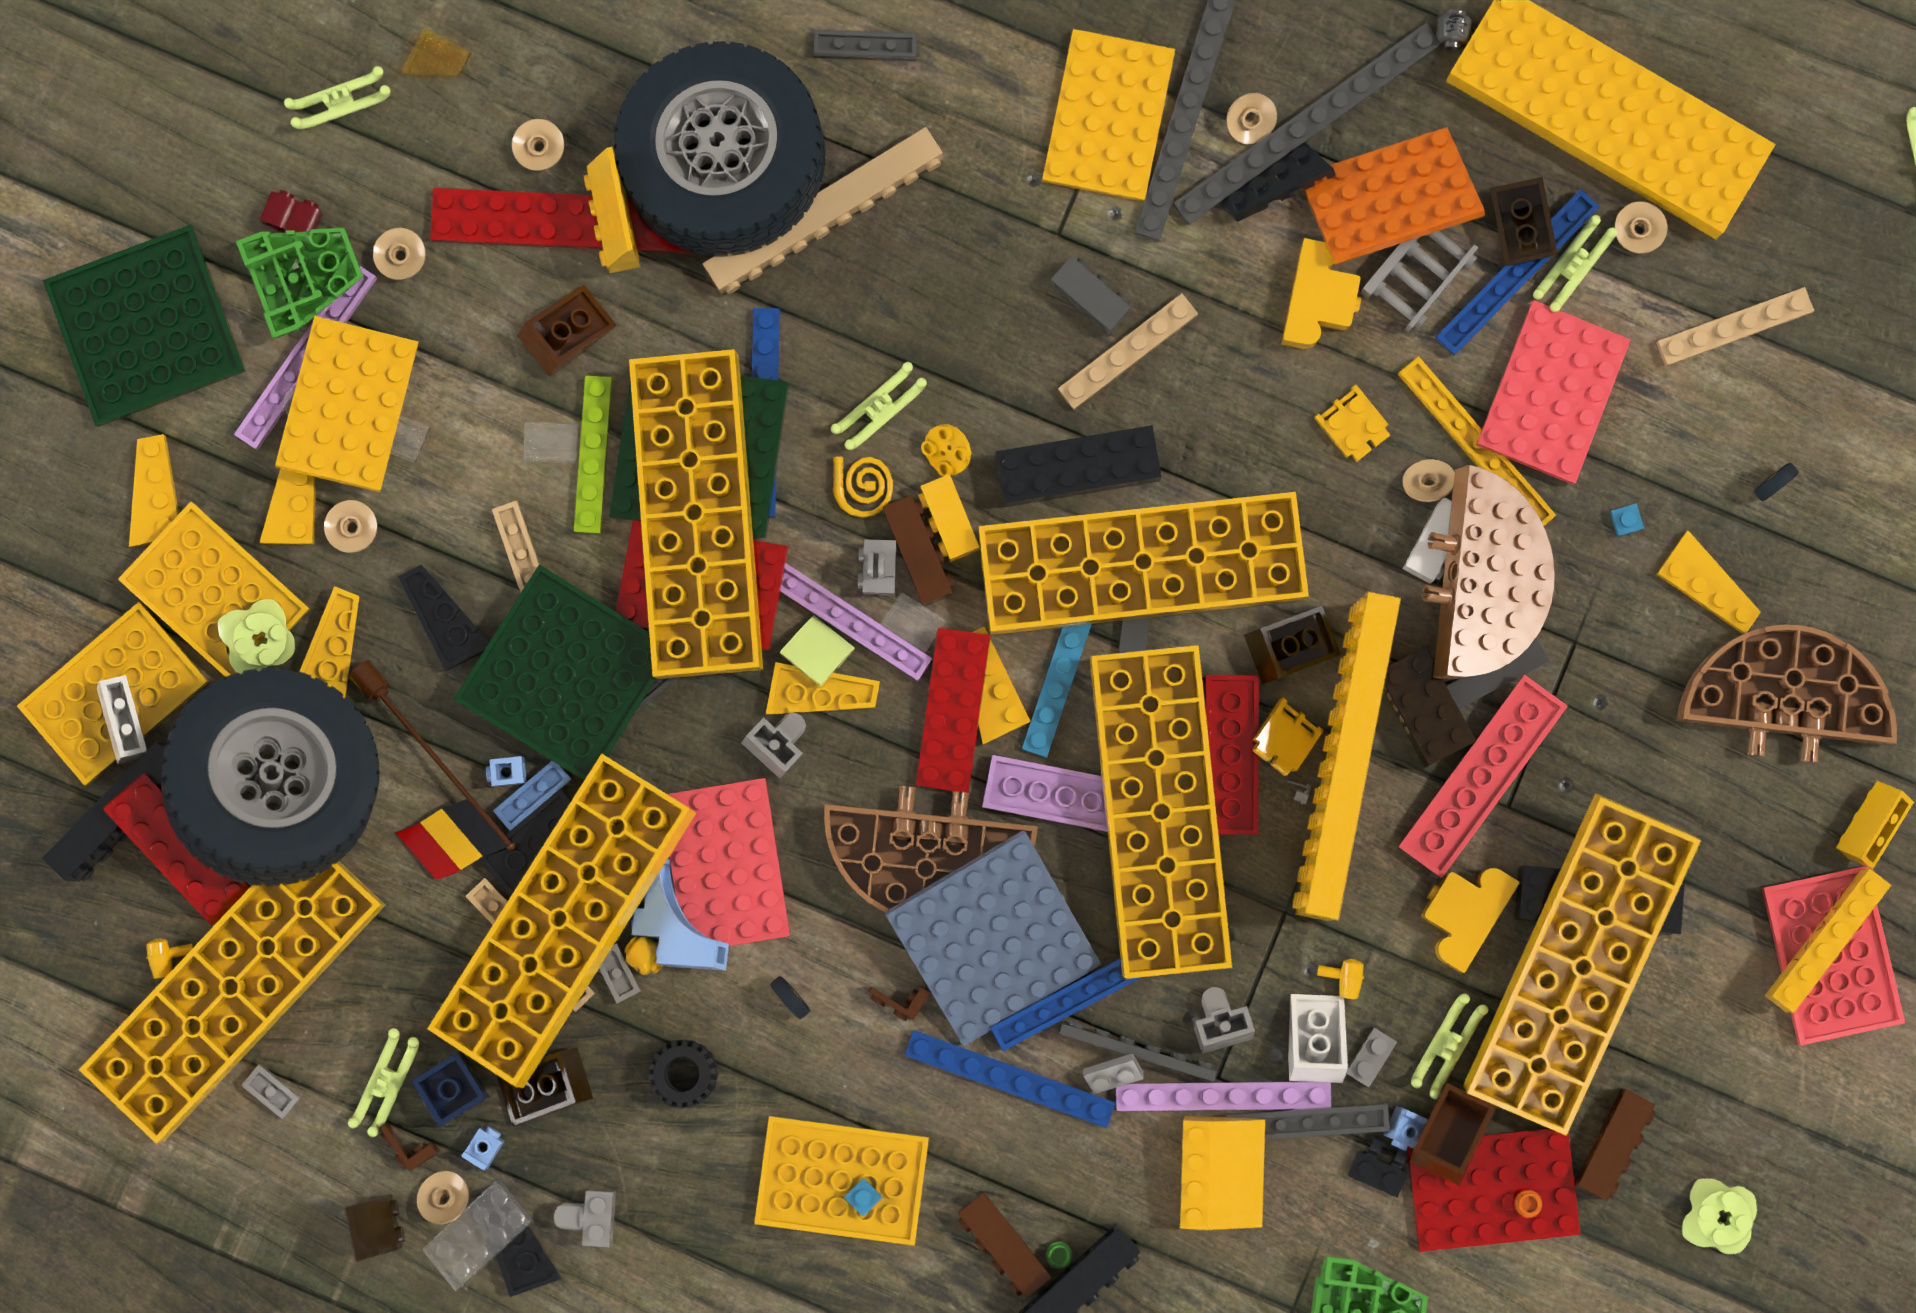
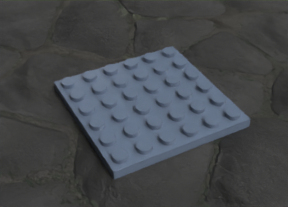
[884,830,1102,1046]

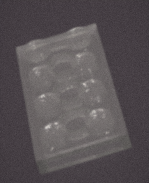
[422,1179,534,1291]

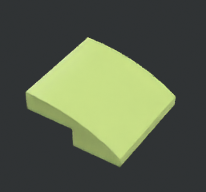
[780,615,855,687]

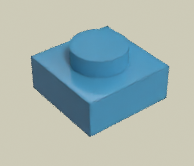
[1609,503,1644,537]
[844,1178,883,1217]

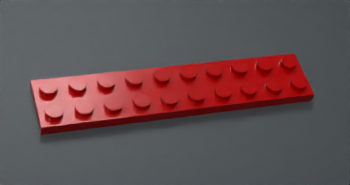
[430,188,692,254]

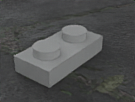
[599,944,641,1004]
[1346,1027,1397,1088]
[1083,1053,1143,1094]
[241,1064,301,1119]

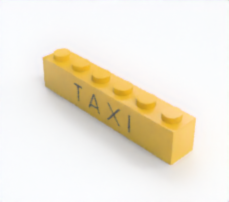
[1765,868,1891,1013]

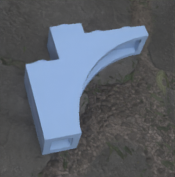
[631,859,729,971]

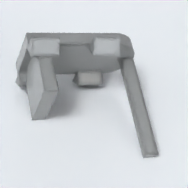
[1287,780,1311,805]

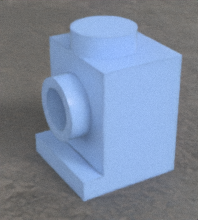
[486,756,527,787]
[1384,1106,1428,1151]
[461,1126,505,1170]

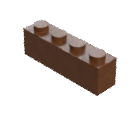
[882,495,955,607]
[1574,1088,1655,1201]
[958,1191,1052,1298]

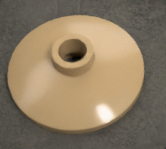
[1226,93,1277,144]
[512,119,564,171]
[1614,202,1667,254]
[373,228,426,280]
[1402,459,1455,502]
[324,500,377,553]
[417,1171,469,1224]

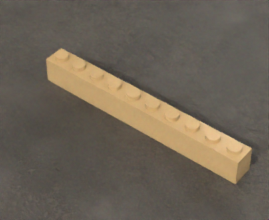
[703,127,943,295]

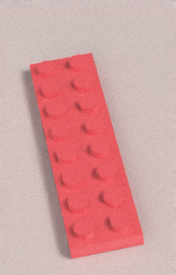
[1398,675,1568,878]

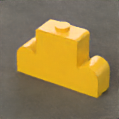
[1281,238,1361,349]
[1421,868,1520,973]

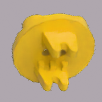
[921,424,972,477]

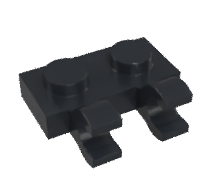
[1347,1136,1409,1198]

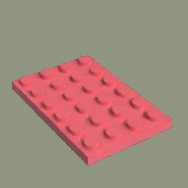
[1476,300,1631,485]
[667,778,790,946]
[1761,866,1905,1046]

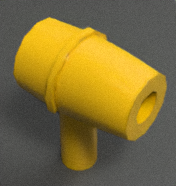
[146,938,193,979]
[1317,959,1364,999]

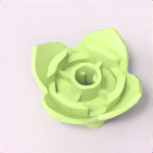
[218,599,295,674]
[1682,1179,1757,1254]

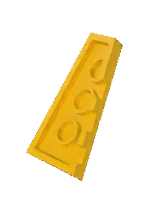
[129,434,179,548]
[260,468,316,545]
[1657,530,1761,634]
[299,586,360,698]
[973,627,1031,745]
[766,662,880,715]

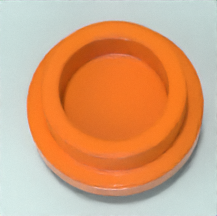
[1515,1190,1542,1218]

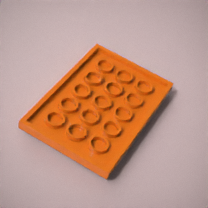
[1302,127,1485,265]

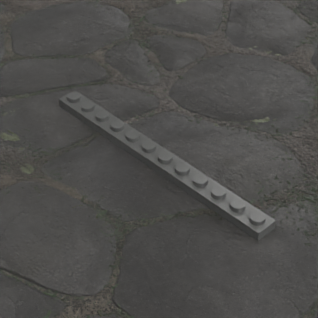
[1135,0,1235,242]
[1173,23,1441,225]

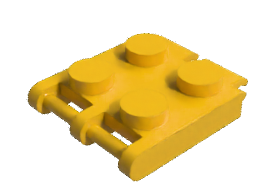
[1314,385,1390,462]
[1252,697,1323,776]

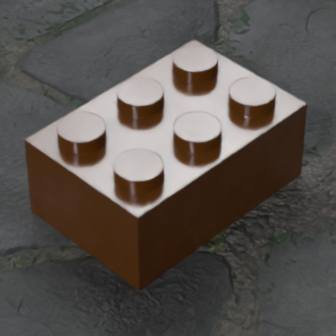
[1410,1083,1496,1186]

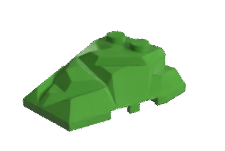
[236,228,364,339]
[1311,1256,1428,1313]

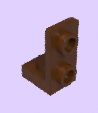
[868,987,931,1021]
[380,1123,440,1171]

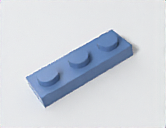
[493,761,572,831]

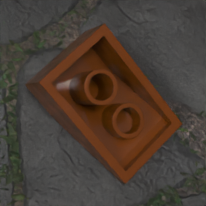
[517,285,617,376]

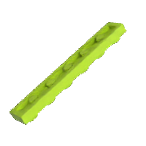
[574,375,613,535]

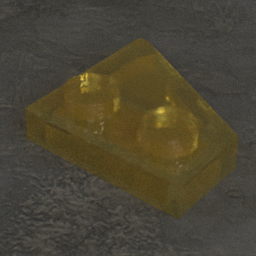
[401,27,472,77]

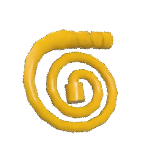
[832,457,893,518]

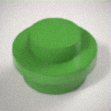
[1046,1241,1073,1269]

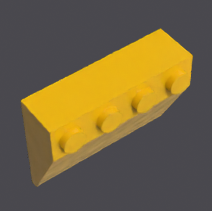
[584,147,641,273]
[1180,1116,1265,1230]

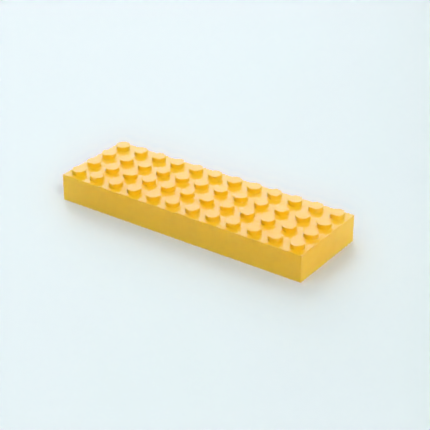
[1446,0,1776,239]
[629,349,763,679]
[978,492,1309,635]
[1292,592,1401,921]
[1089,645,1232,979]
[427,754,696,1088]
[1463,793,1701,1135]
[79,861,386,1144]

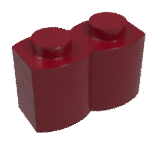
[259,190,323,233]

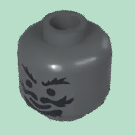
[1436,9,1472,50]

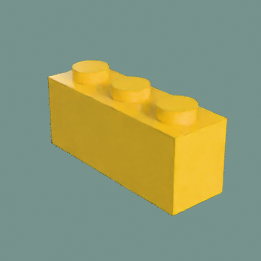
[918,474,980,562]
[1836,781,1914,870]

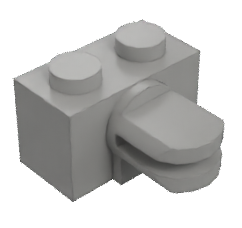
[858,540,897,596]
[741,713,806,779]
[1194,987,1255,1054]
[554,1189,616,1247]

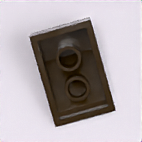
[1490,177,1558,266]
[1244,606,1341,684]
[497,1047,593,1126]
[345,1194,405,1261]

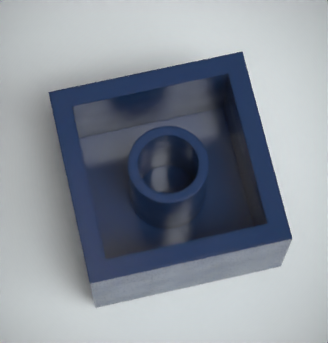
[411,1051,490,1127]

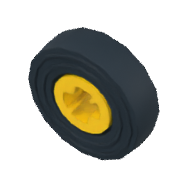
[1754,462,1799,501]
[770,976,810,1019]

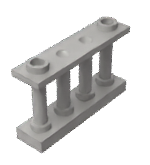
[1360,231,1478,333]

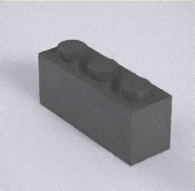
[1050,256,1131,335]

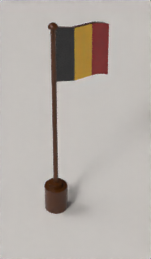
[348,660,516,880]

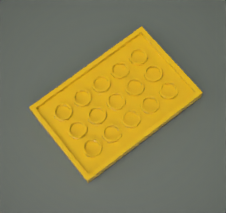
[1042,29,1175,202]
[275,316,418,493]
[118,501,310,677]
[17,602,209,786]
[754,1116,929,1246]

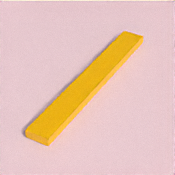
[1398,356,1556,526]

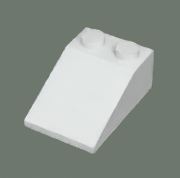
[1288,994,1348,1083]

